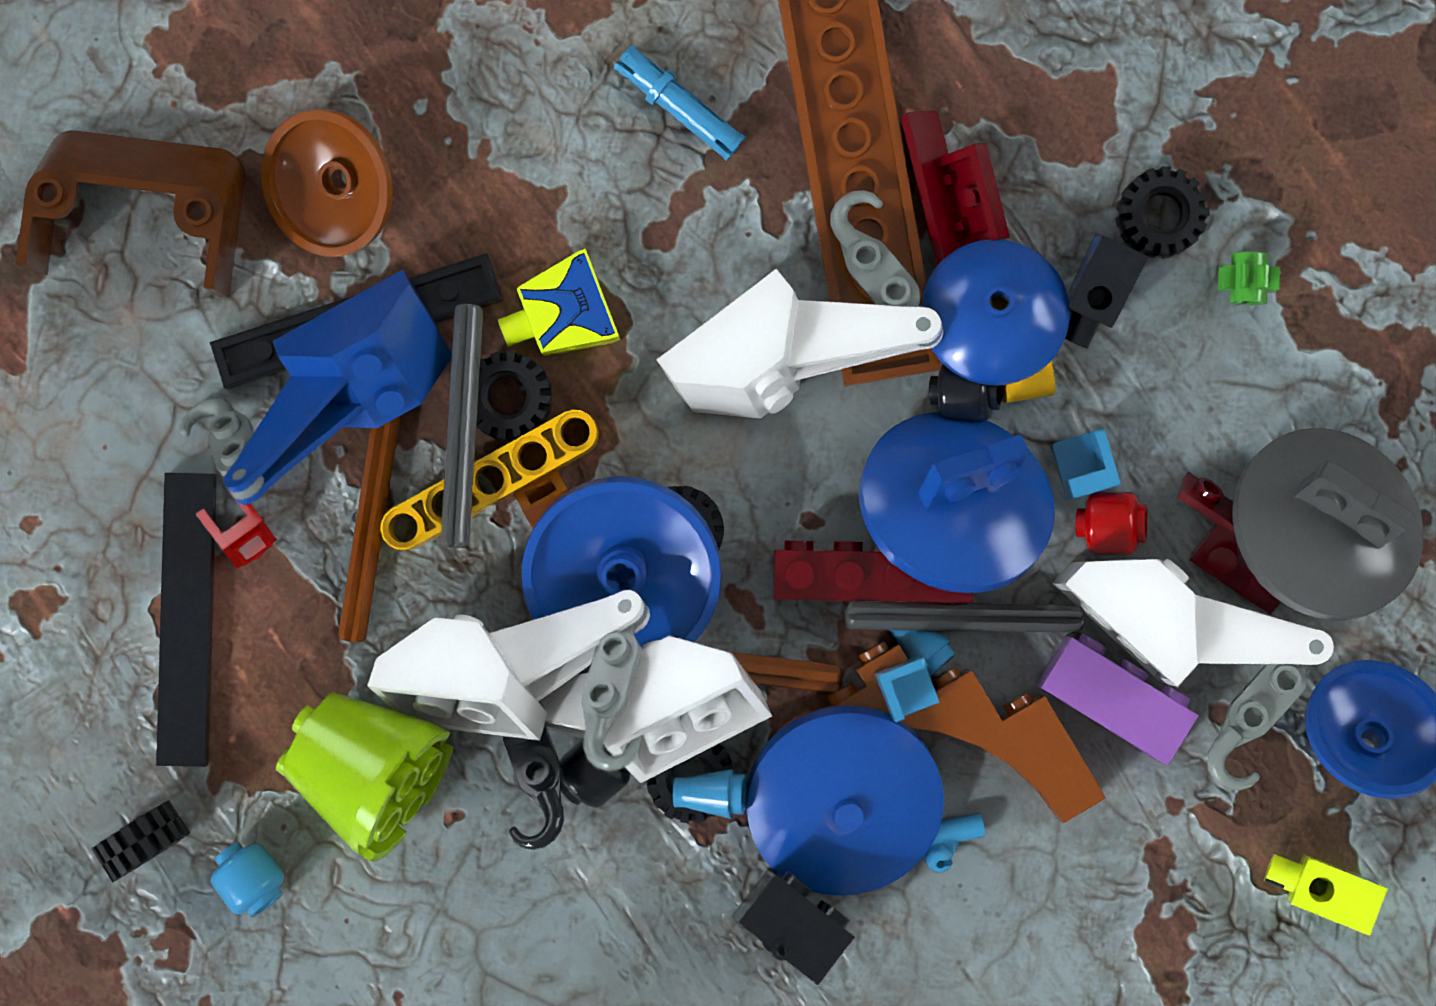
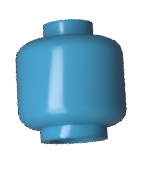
[210,842,284,918]

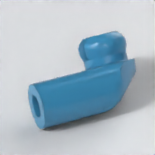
[923,813,985,873]

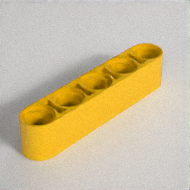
[380,410,599,550]

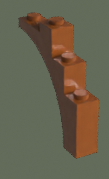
[785,640,1106,823]

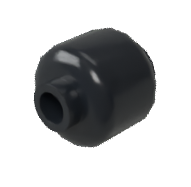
[929,364,1002,422]
[560,739,631,808]

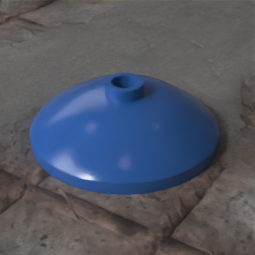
[921,240,1070,385]
[1305,660,1436,799]

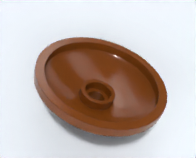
[261,109,393,257]

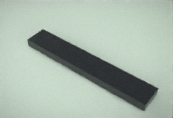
[210,253,504,390]
[156,472,217,767]

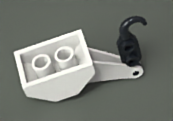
[503,636,772,850]

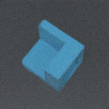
[1051,428,1121,500]
[874,655,939,722]

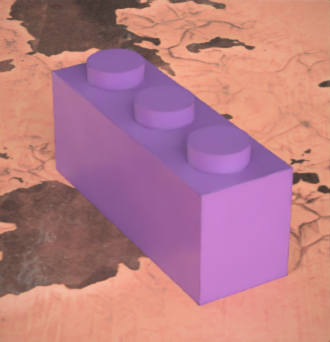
[1035,633,1199,766]

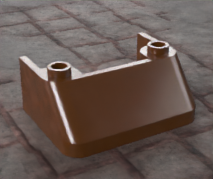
[16,130,245,298]

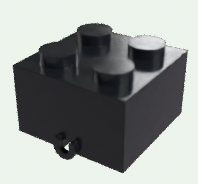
[732,870,855,985]

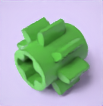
[1218,252,1280,305]

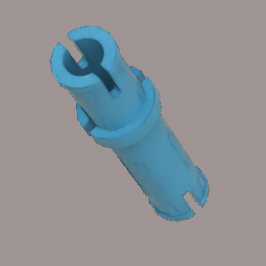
[613,44,746,161]

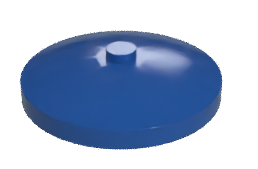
[522,476,721,666]
[746,706,944,896]

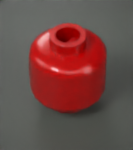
[1075,491,1148,555]

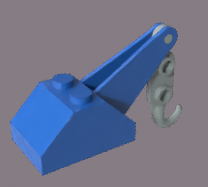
[180,269,452,505]

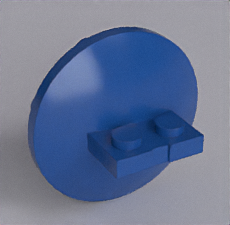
[859,412,1055,593]

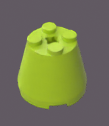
[276,691,454,862]

